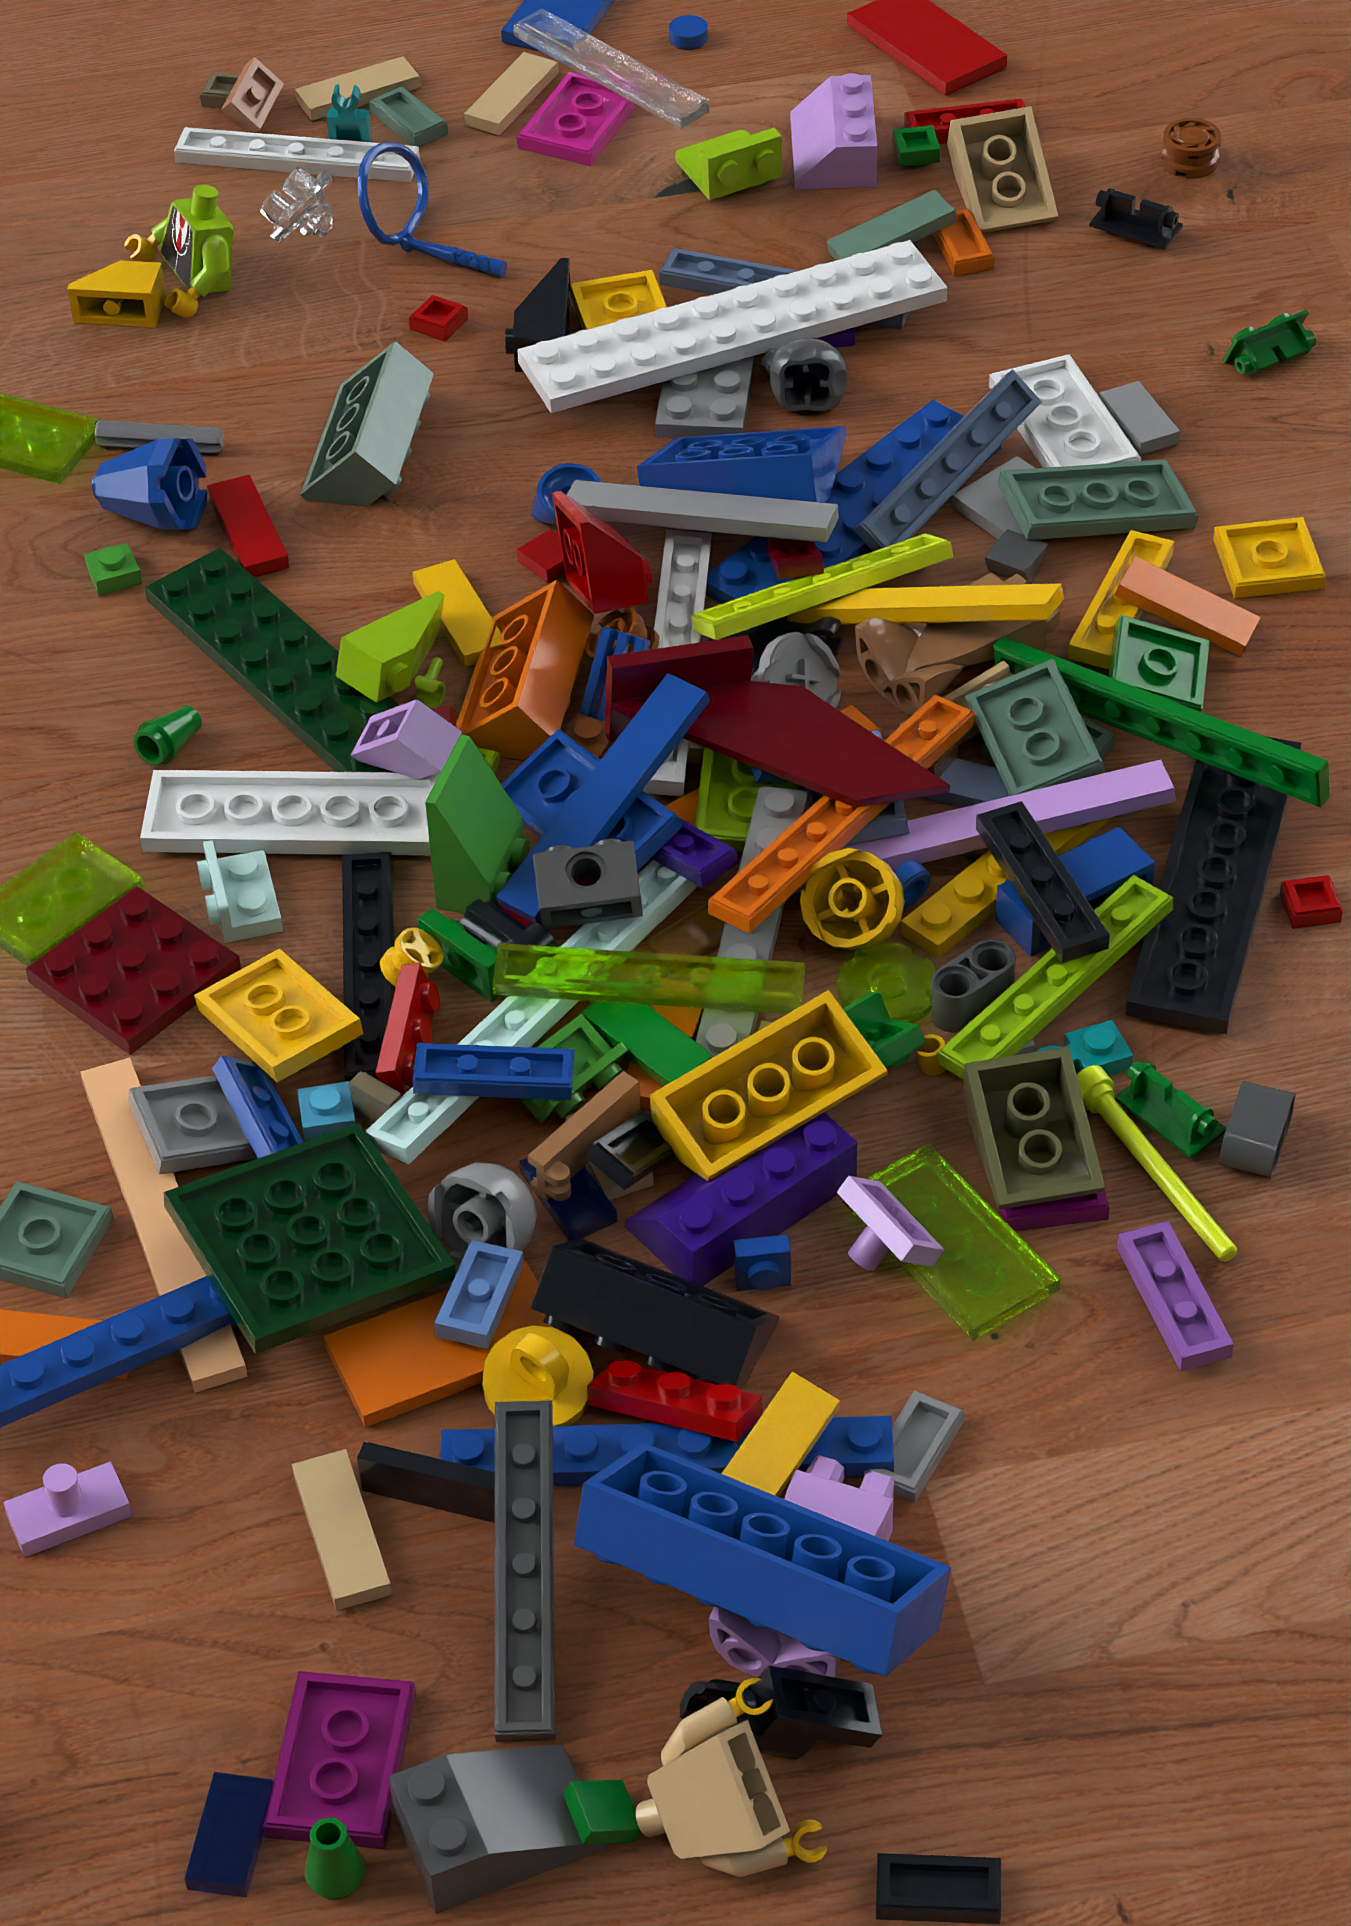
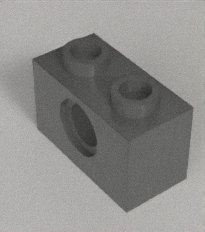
[533,839,643,929]

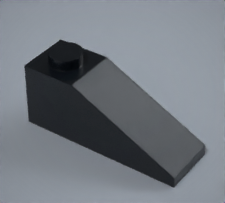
[505,258,571,372]

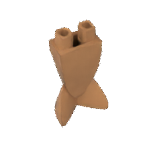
[855,572,1060,715]

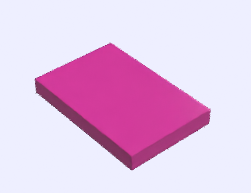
[517,72,641,166]

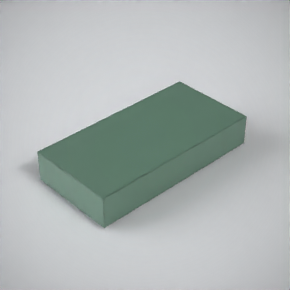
[369,86,448,147]

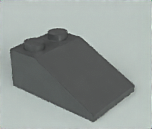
[388,1744,608,1914]

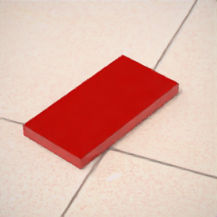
[847,0,1008,95]

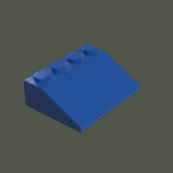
[637,426,847,503]

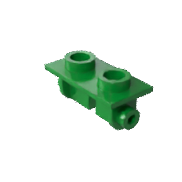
[1223,309,1316,376]
[1115,1061,1226,1159]

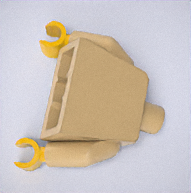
[636,1678,827,1877]

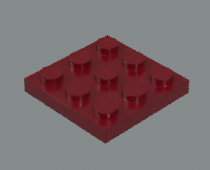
[25,886,241,1055]

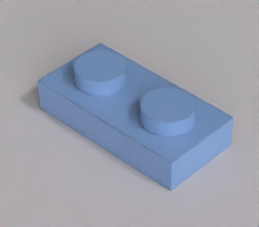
[434,1240,524,1349]

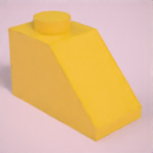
[67,260,166,328]

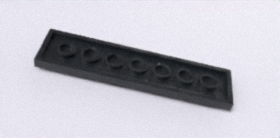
[1125,736,1302,1034]

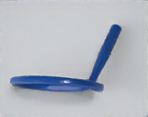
[358,142,507,278]

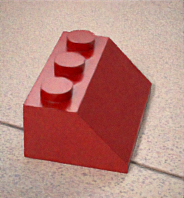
[552,491,653,614]

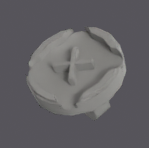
[751,632,841,708]

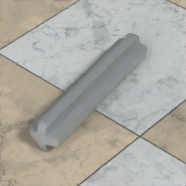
[95,420,224,454]

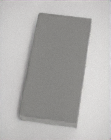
[1099,381,1180,455]
[864,1390,965,1503]

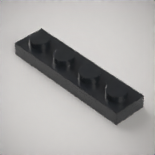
[976,801,1110,963]

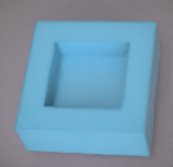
[297,1081,355,1141]

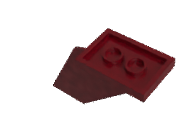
[604,635,950,807]

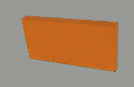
[323,1260,566,1428]

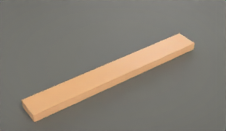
[80,1057,248,1393]

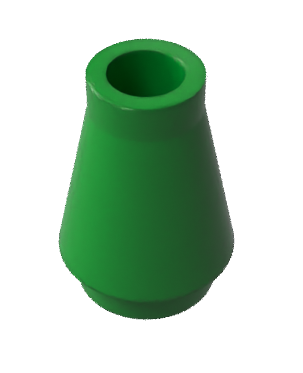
[133,705,202,765]
[304,1817,366,1900]

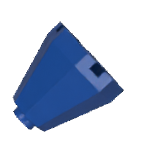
[92,438,207,530]

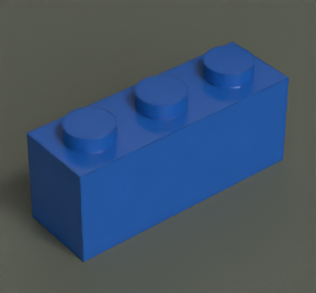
[996,827,1155,957]

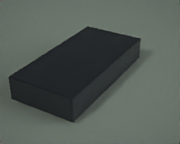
[585,1111,675,1190]
[876,1853,1001,1924]

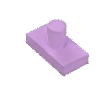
[837,1176,945,1271]
[3,1461,132,1558]

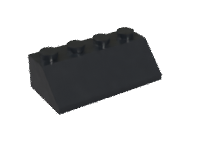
[530,1238,780,1388]

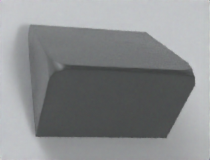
[985,529,1049,584]

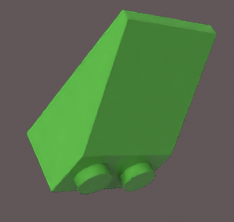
[425,734,530,914]

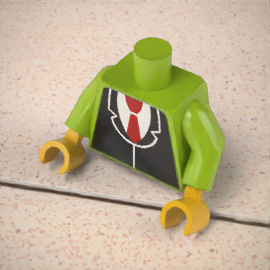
[124,185,234,318]

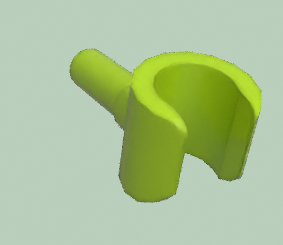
[415,657,445,708]

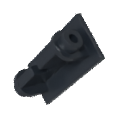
[1089,188,1183,249]

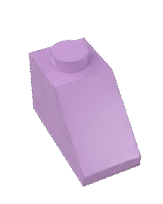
[350,699,462,780]

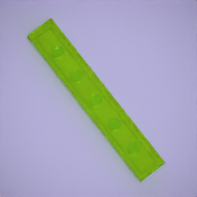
[493,943,805,1014]

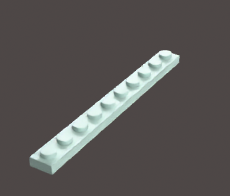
[365,860,698,1165]

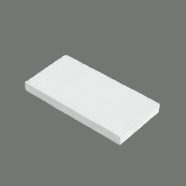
[989,354,1141,468]

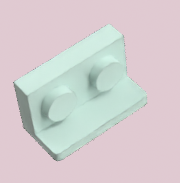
[197,840,283,943]

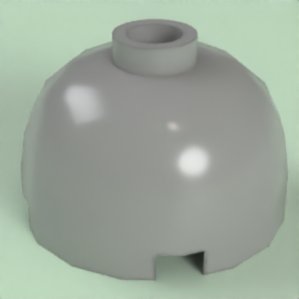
[427,1163,537,1265]

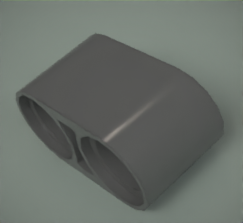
[931,939,1016,1033]
[1219,1081,1296,1178]

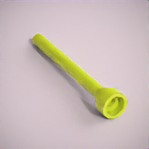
[1076,1065,1237,1262]

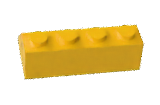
[650,990,888,1181]

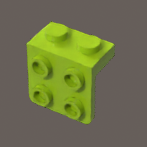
[675,128,782,200]

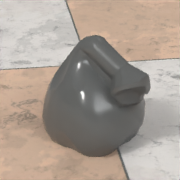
[761,338,848,413]

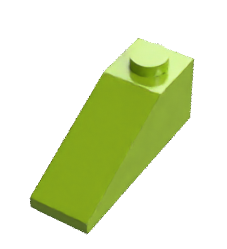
[336,591,445,703]

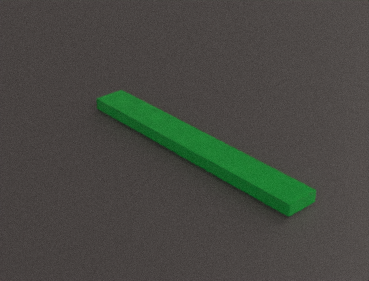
[993,636,1330,808]

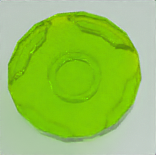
[837,943,936,1024]

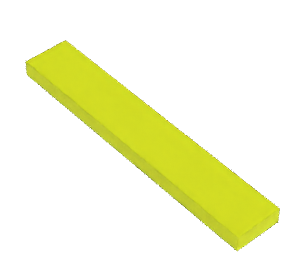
[691,533,953,640]

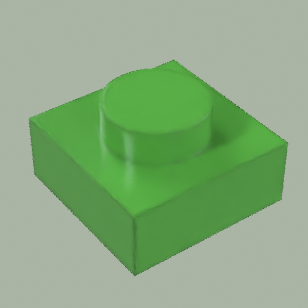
[84,543,142,596]

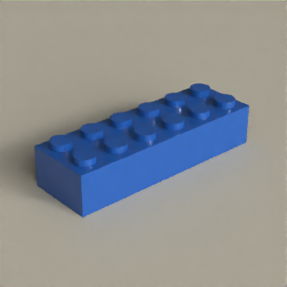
[574,1442,951,1677]

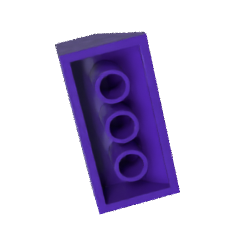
[625,1113,858,1286]

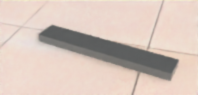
[495,1400,556,1742]

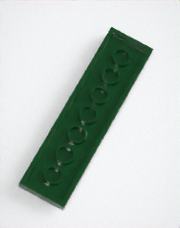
[145,548,400,773]

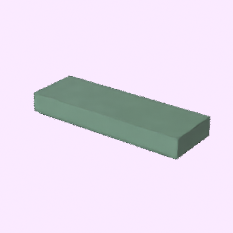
[826,189,957,260]

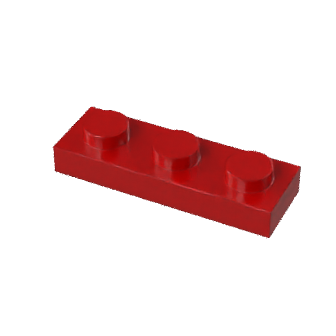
[375,963,440,1097]
[587,1360,763,1442]

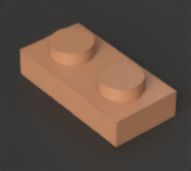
[221,57,284,133]

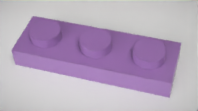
[1117,1221,1234,1372]

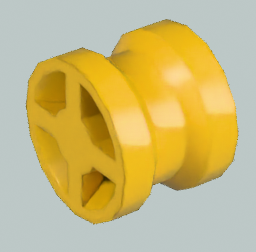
[380,927,444,987]

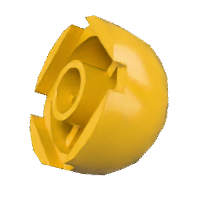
[800,848,905,951]

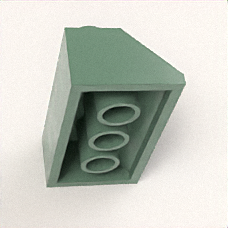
[300,341,434,506]

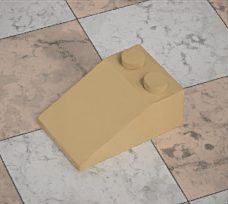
[947,106,1059,233]

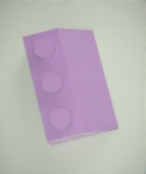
[790,73,877,190]

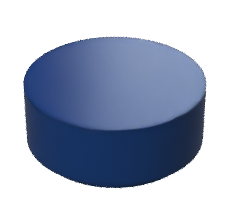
[669,15,708,50]
[894,860,930,909]

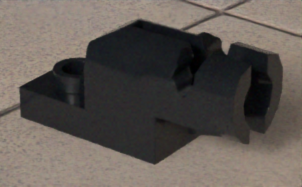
[680,1665,882,1760]

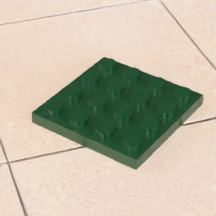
[163,1123,456,1354]

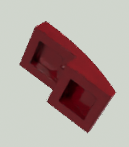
[763,537,824,580]

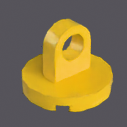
[482,1325,594,1426]

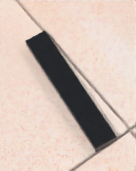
[342,852,395,1082]

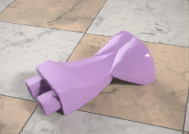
[709,1455,894,1678]

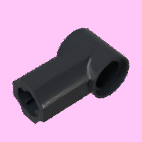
[459,899,559,987]

